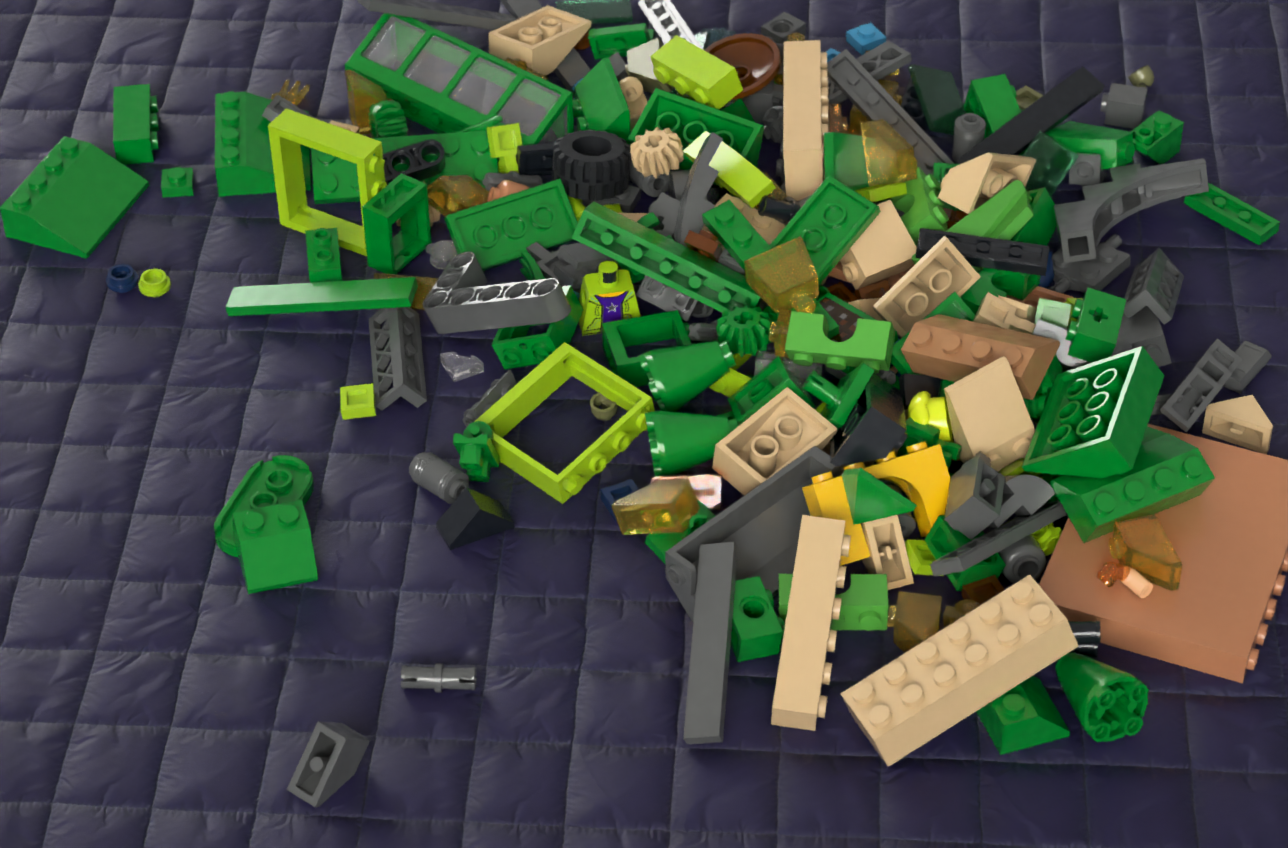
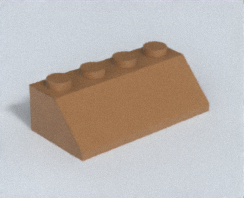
[901,314,1060,400]

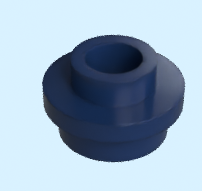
[106,264,138,293]

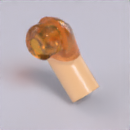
[1097,561,1153,598]

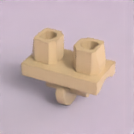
[619,77,648,131]

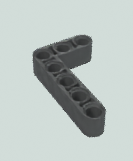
[422,252,572,334]

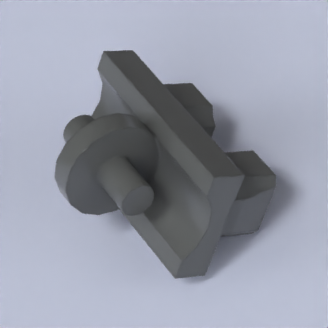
[636,275,699,322]

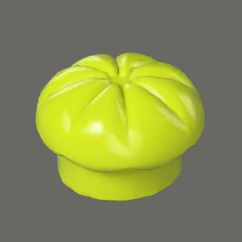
[907,391,953,443]

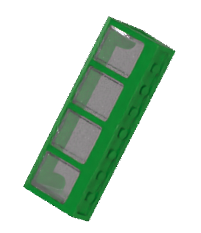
[345,13,574,162]

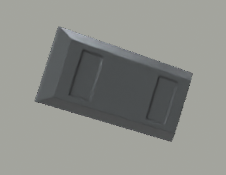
[1223,340,1272,394]

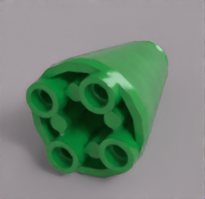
[638,340,737,412]
[645,411,738,479]
[1055,653,1148,742]

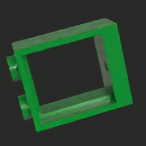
[362,173,431,277]
[491,285,583,369]
[602,310,696,387]

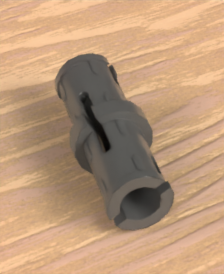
[401,663,477,693]

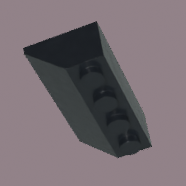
[830,373,908,466]

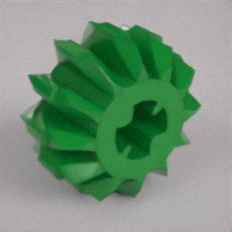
[368,100,408,138]
[716,304,773,358]

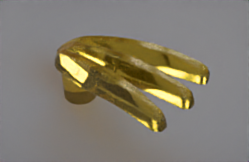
[271,79,310,105]

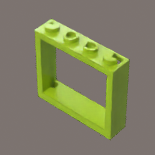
[268,108,387,256]
[474,342,655,504]

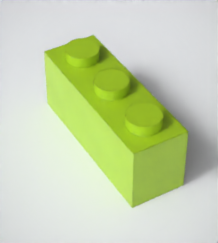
[650,35,743,110]

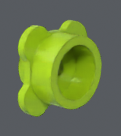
[1030,523,1062,556]

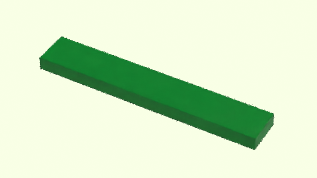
[225,277,418,316]

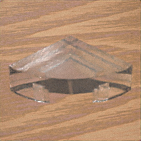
[440,351,484,382]

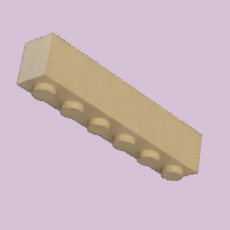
[771,515,851,731]

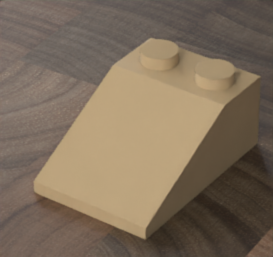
[489,6,591,78]
[944,356,1035,472]
[712,387,838,496]

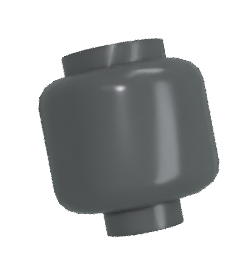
[998,535,1046,584]

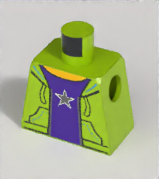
[579,261,641,336]

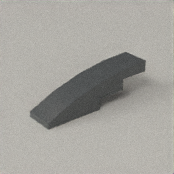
[674,132,723,247]
[1160,338,1243,432]

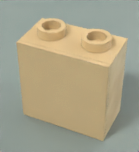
[840,200,917,290]

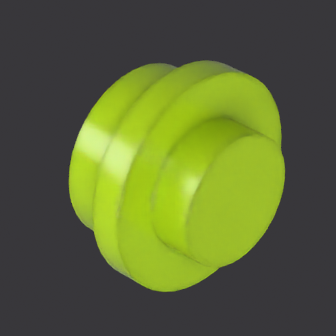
[138,268,171,297]

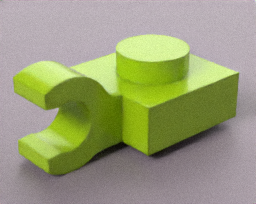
[486,123,522,174]

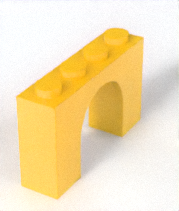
[802,441,951,566]

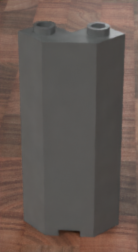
[665,446,862,621]

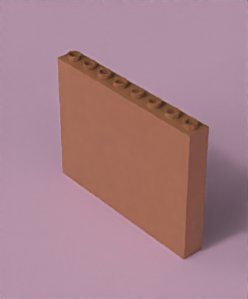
[1039,424,1288,683]

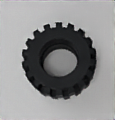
[552,130,631,201]

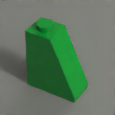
[1036,121,1135,169]

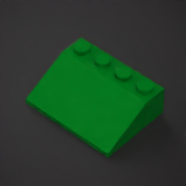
[215,91,311,197]
[0,136,149,259]
[1022,346,1165,478]

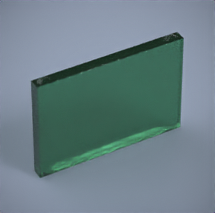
[556,0,633,24]
[908,64,966,135]

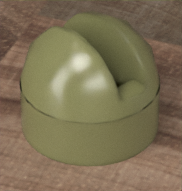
[1128,64,1154,88]
[590,392,618,421]

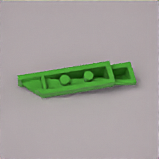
[912,180,1034,272]

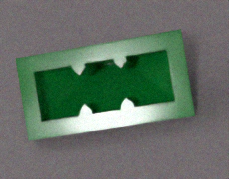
[842,468,916,525]

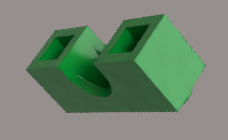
[960,268,1040,315]

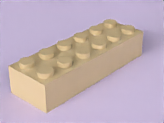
[783,40,829,201]
[841,574,1079,767]

